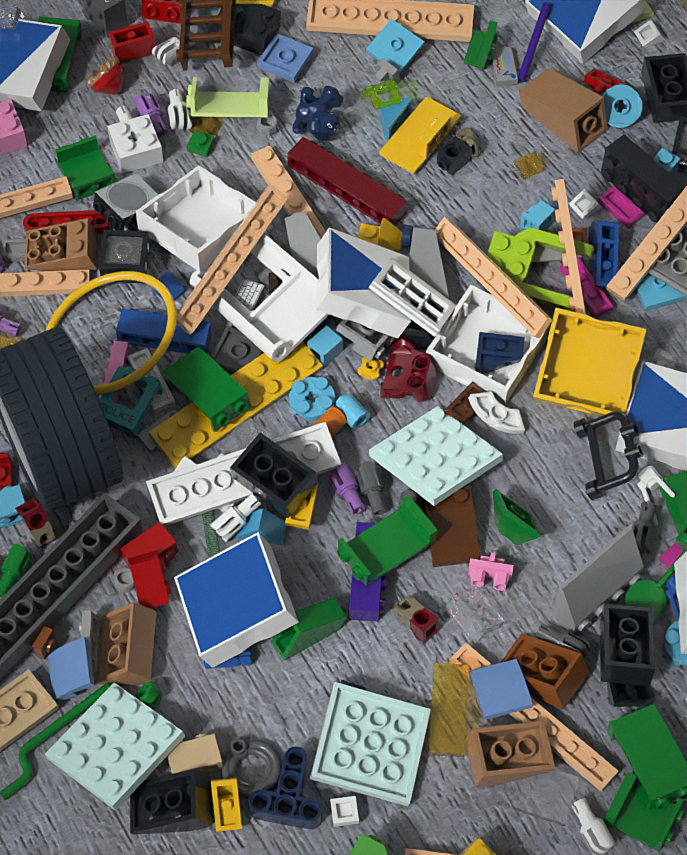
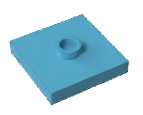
[366,18,425,75]
[635,273,687,311]

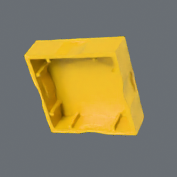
[533,308,646,421]

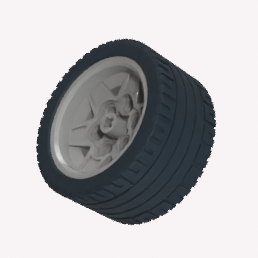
[0,326,124,513]

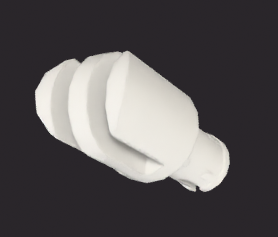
[152,32,198,65]
[168,89,192,130]
[210,493,262,542]
[571,798,616,855]

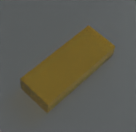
[428,663,469,758]

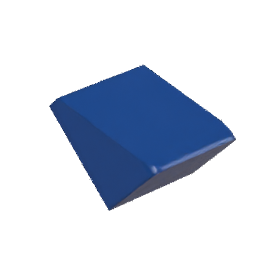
[153,270,185,301]

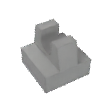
[375,58,400,89]

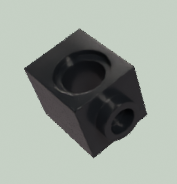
[437,136,471,175]

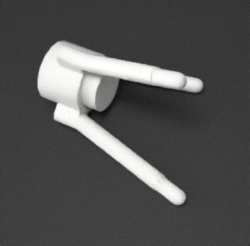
[637,466,675,526]

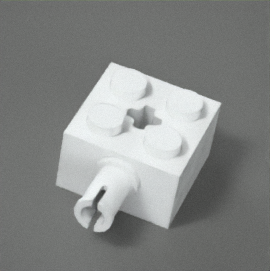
[107,106,163,174]

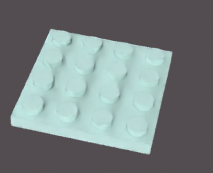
[369,406,503,506]
[45,682,185,811]
[310,682,431,807]

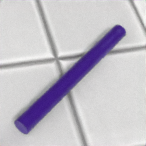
[518,2,551,82]

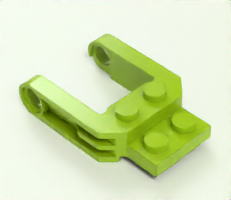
[487,227,594,312]

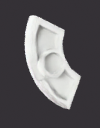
[468,391,525,434]

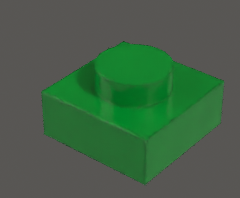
[187,130,215,157]

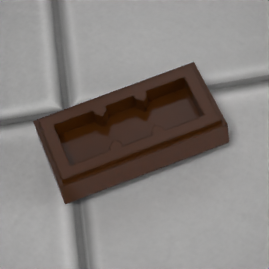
[444,381,485,425]

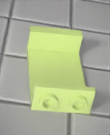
[186,76,270,117]

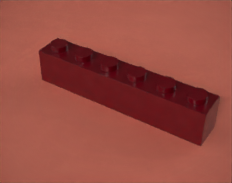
[287,137,407,226]

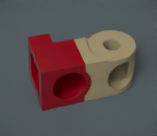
[15,498,56,548]
[393,595,440,644]

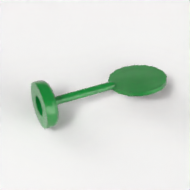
[625,532,687,622]

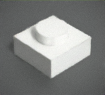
[330,796,359,827]

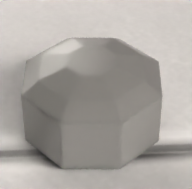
[257,114,278,135]

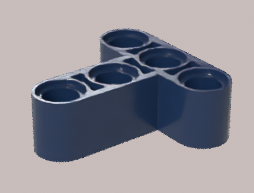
[249,747,322,829]

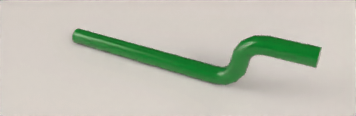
[0,683,110,800]

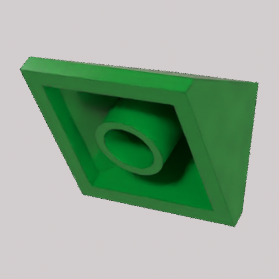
[493,489,540,545]

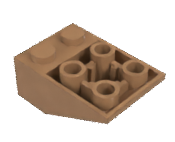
[25,218,97,271]

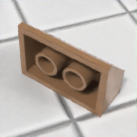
[96,602,156,686]

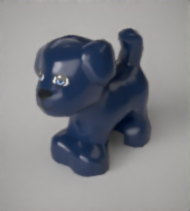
[292,86,344,141]

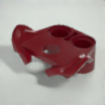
[380,338,438,402]

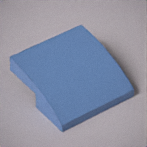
[48,637,95,703]
[469,659,533,720]

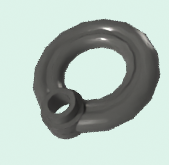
[222,738,281,797]

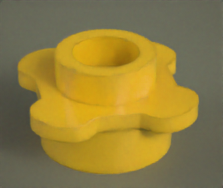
[357,357,383,380]

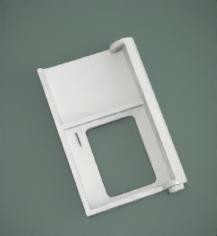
[189,233,329,362]

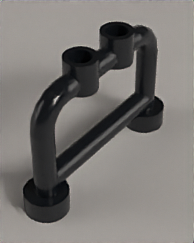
[574,411,644,501]

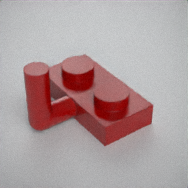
[583,68,631,95]

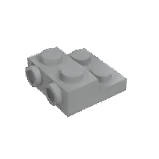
[336,319,396,361]

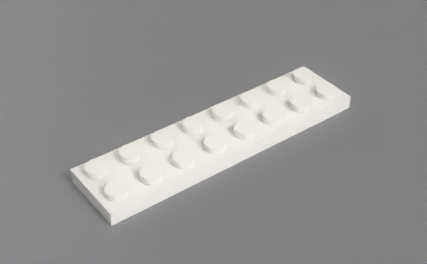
[146,422,341,527]

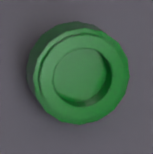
[136,681,162,710]

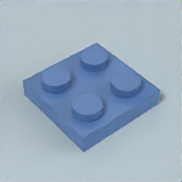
[257,33,314,82]

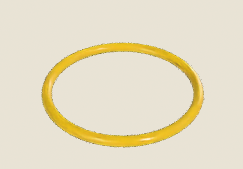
[46,271,177,395]

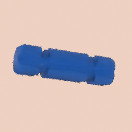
[203,651,252,669]

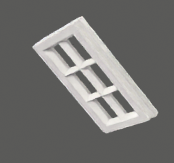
[368,257,456,336]

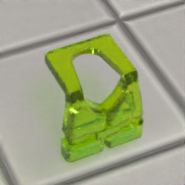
[360,79,401,109]

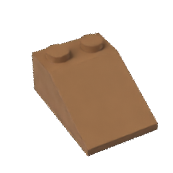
[465,721,556,787]

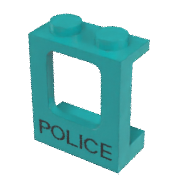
[99,366,163,438]

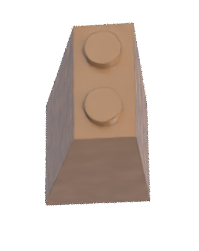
[519,68,608,153]

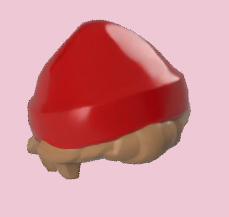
[87,57,124,95]

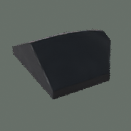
[607,682,656,707]

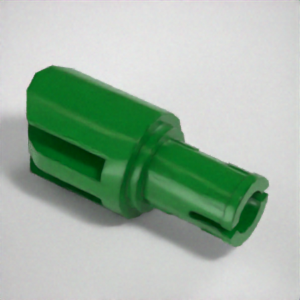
[0,544,32,598]

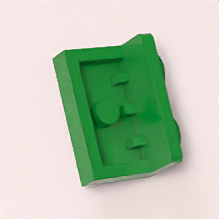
[464,20,499,69]

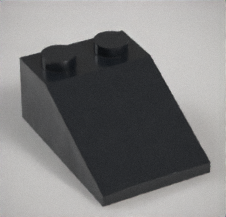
[208,4,281,55]
[130,769,212,835]

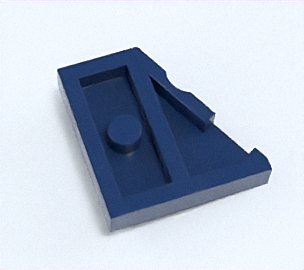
[475,332,525,375]

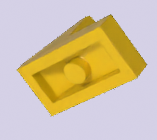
[357,218,402,253]
[285,484,318,530]
[211,778,242,832]

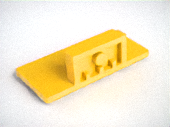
[379,97,461,174]

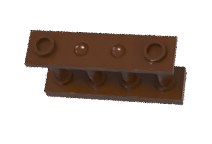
[176,0,236,70]

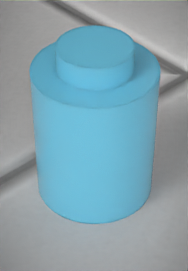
[335,394,370,430]

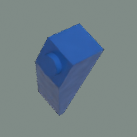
[589,220,619,288]

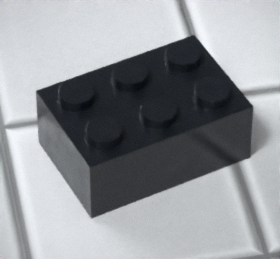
[641,53,687,123]
[230,432,318,518]
[600,604,655,686]

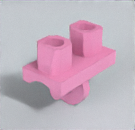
[468,550,514,591]

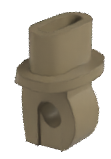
[456,127,478,157]

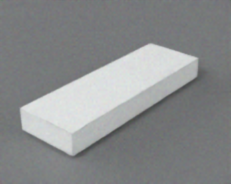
[127,348,176,414]

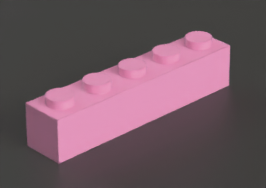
[98,341,129,403]

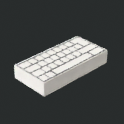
[235,279,264,311]

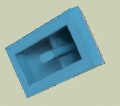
[378,97,412,140]
[236,508,287,545]

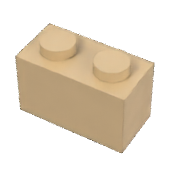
[167,733,223,775]

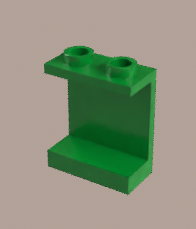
[55,135,116,201]
[604,772,685,851]

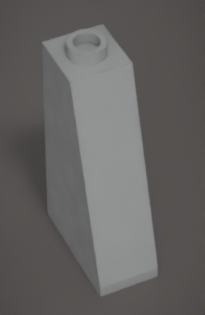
[284,211,322,279]
[409,228,449,311]

